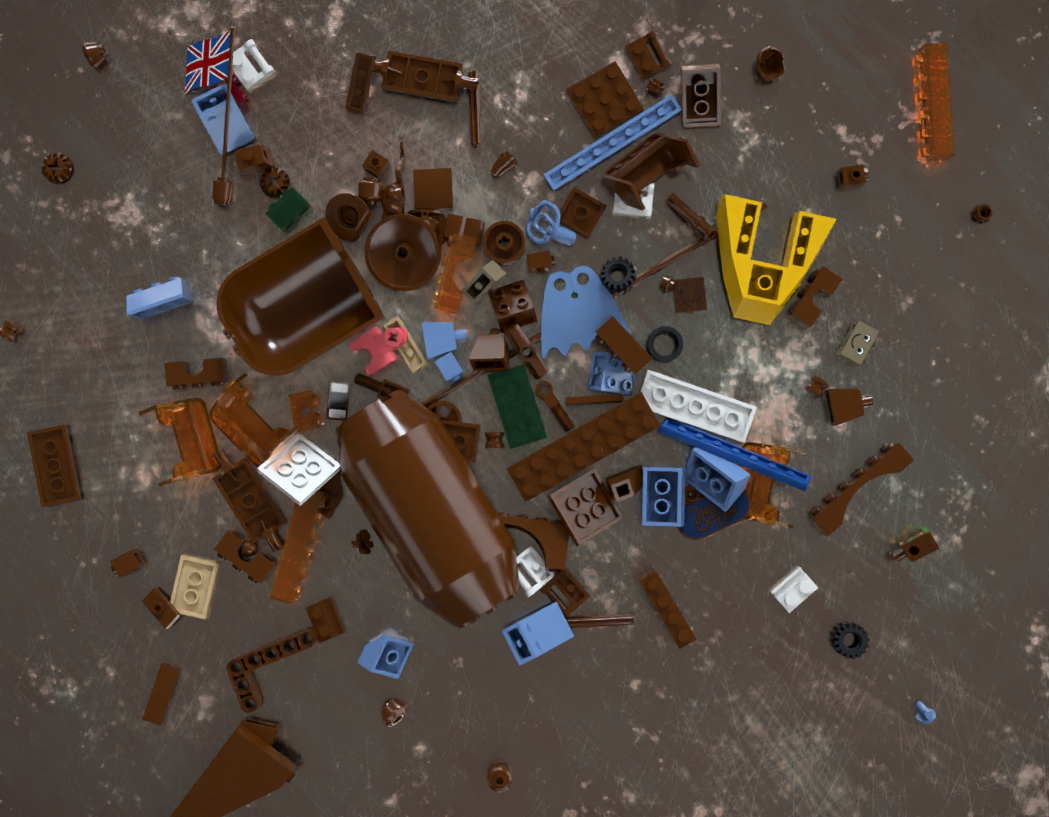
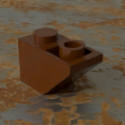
[605,465,643,503]

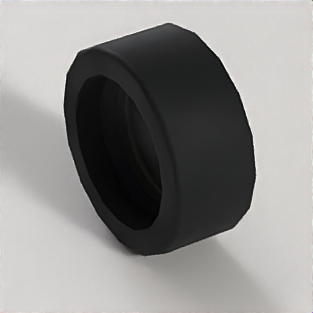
[646,326,683,363]

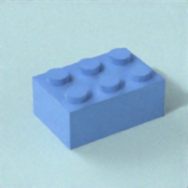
[642,467,685,527]

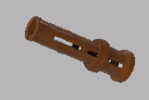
[666,193,717,242]

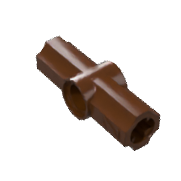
[504,323,549,380]

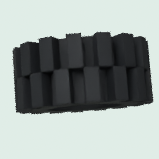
[601,256,636,294]
[831,622,870,659]

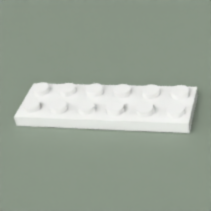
[640,370,757,443]

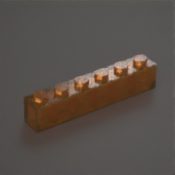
[917,43,955,161]
[269,489,327,605]

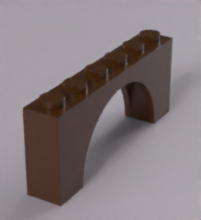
[498,512,569,573]

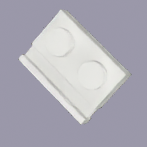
[770,566,818,613]

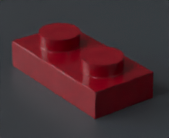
[225,72,248,109]

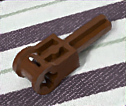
[354,373,410,398]
[536,381,574,432]

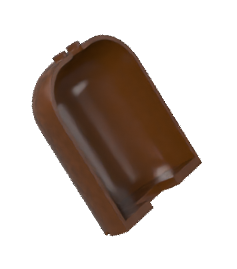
[216,217,385,376]

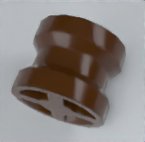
[0,319,23,343]
[804,375,829,398]
[485,432,504,448]

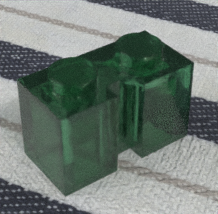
[265,187,311,233]

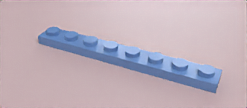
[543,94,682,192]

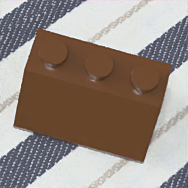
[594,315,653,374]

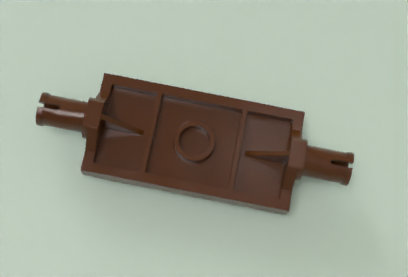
[373,51,479,103]
[212,449,287,553]

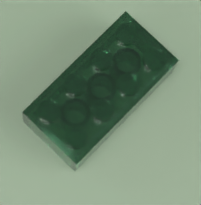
[487,364,547,449]

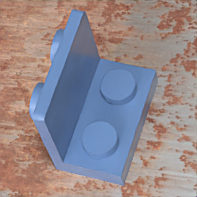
[588,352,635,396]

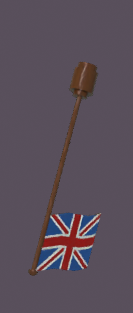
[185,26,237,205]

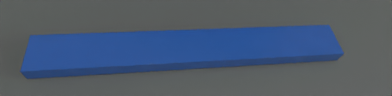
[659,417,811,492]

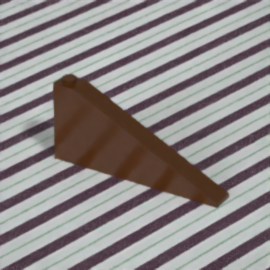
[170,724,297,817]

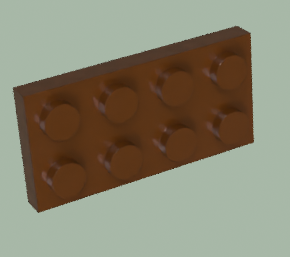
[27,424,82,508]

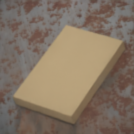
[170,555,220,620]

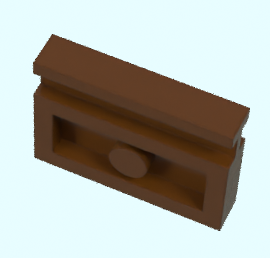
[305,596,346,643]

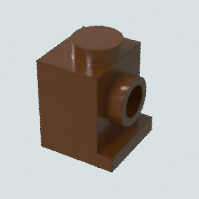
[837,164,869,189]
[527,250,556,276]

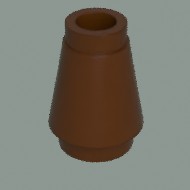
[490,150,517,178]

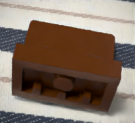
[488,280,537,333]

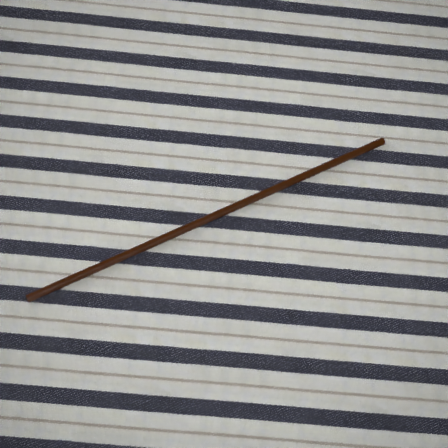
[420,201,767,408]

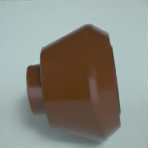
[82,42,107,68]
[381,701,406,727]

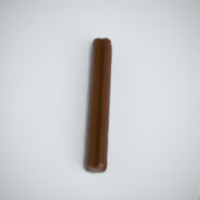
[468,71,481,147]
[565,614,634,628]

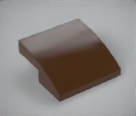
[413,167,453,209]

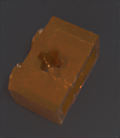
[288,390,323,433]

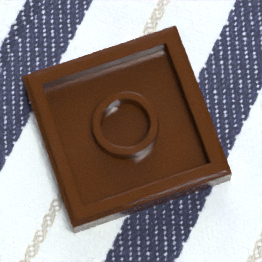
[560,187,607,239]

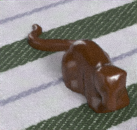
[381,142,405,220]

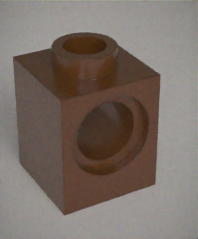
[362,150,390,181]
[110,549,145,578]

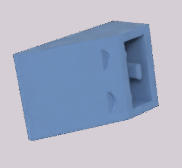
[191,83,255,156]
[502,601,574,666]

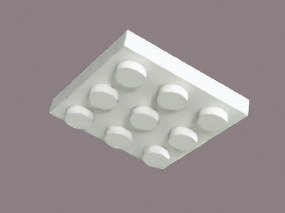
[257,433,340,506]

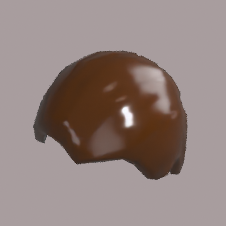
[756,46,785,80]

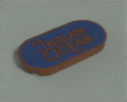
[679,490,752,541]

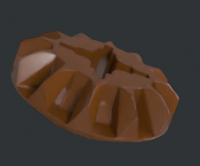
[41,152,72,183]
[259,167,290,198]

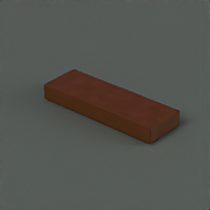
[345,51,376,113]
[565,394,624,406]
[142,663,181,726]

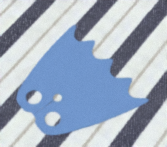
[541,266,631,359]

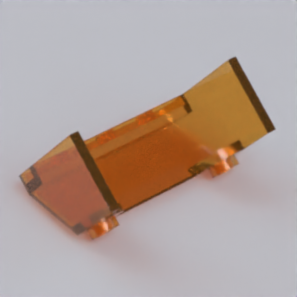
[209,373,299,467]
[139,398,221,487]
[738,442,807,529]

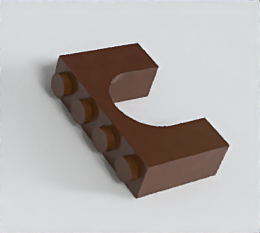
[636,567,697,649]

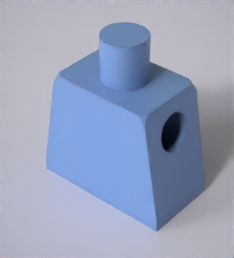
[421,322,467,360]

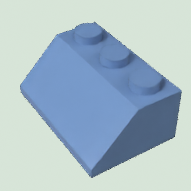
[126,276,193,320]
[685,447,751,511]

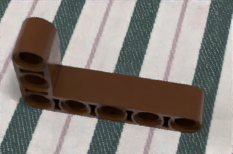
[226,629,319,713]

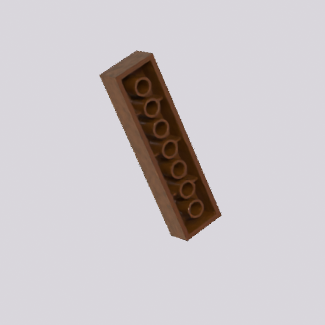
[506,392,661,502]

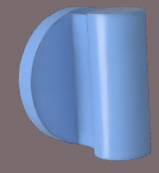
[916,701,936,724]

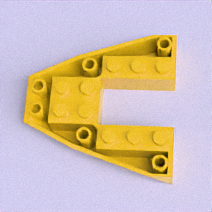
[716,194,836,325]

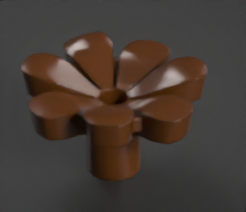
[351,529,374,554]

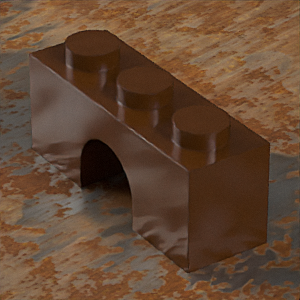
[789,266,842,329]
[164,357,228,390]
[214,530,278,584]

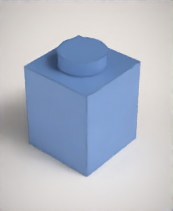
[435,352,464,383]

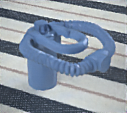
[525,200,576,246]

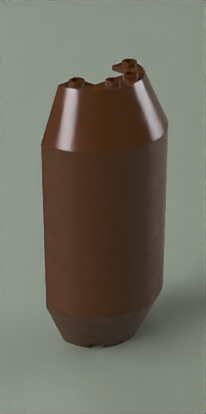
[336,389,520,629]

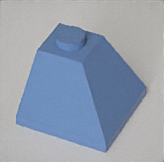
[357,635,414,679]

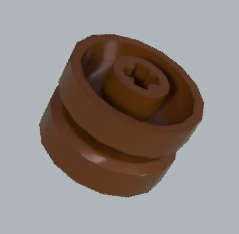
[483,221,525,267]

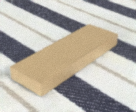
[382,316,428,374]

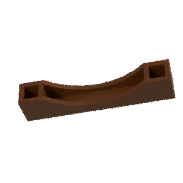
[809,443,914,537]

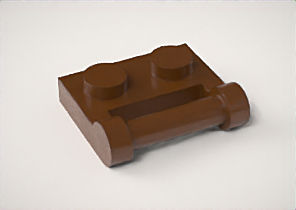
[625,30,673,81]
[539,568,590,618]

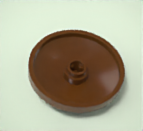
[364,214,441,291]

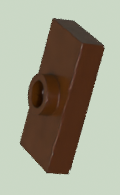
[142,587,181,629]

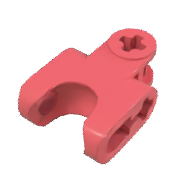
[348,326,408,377]

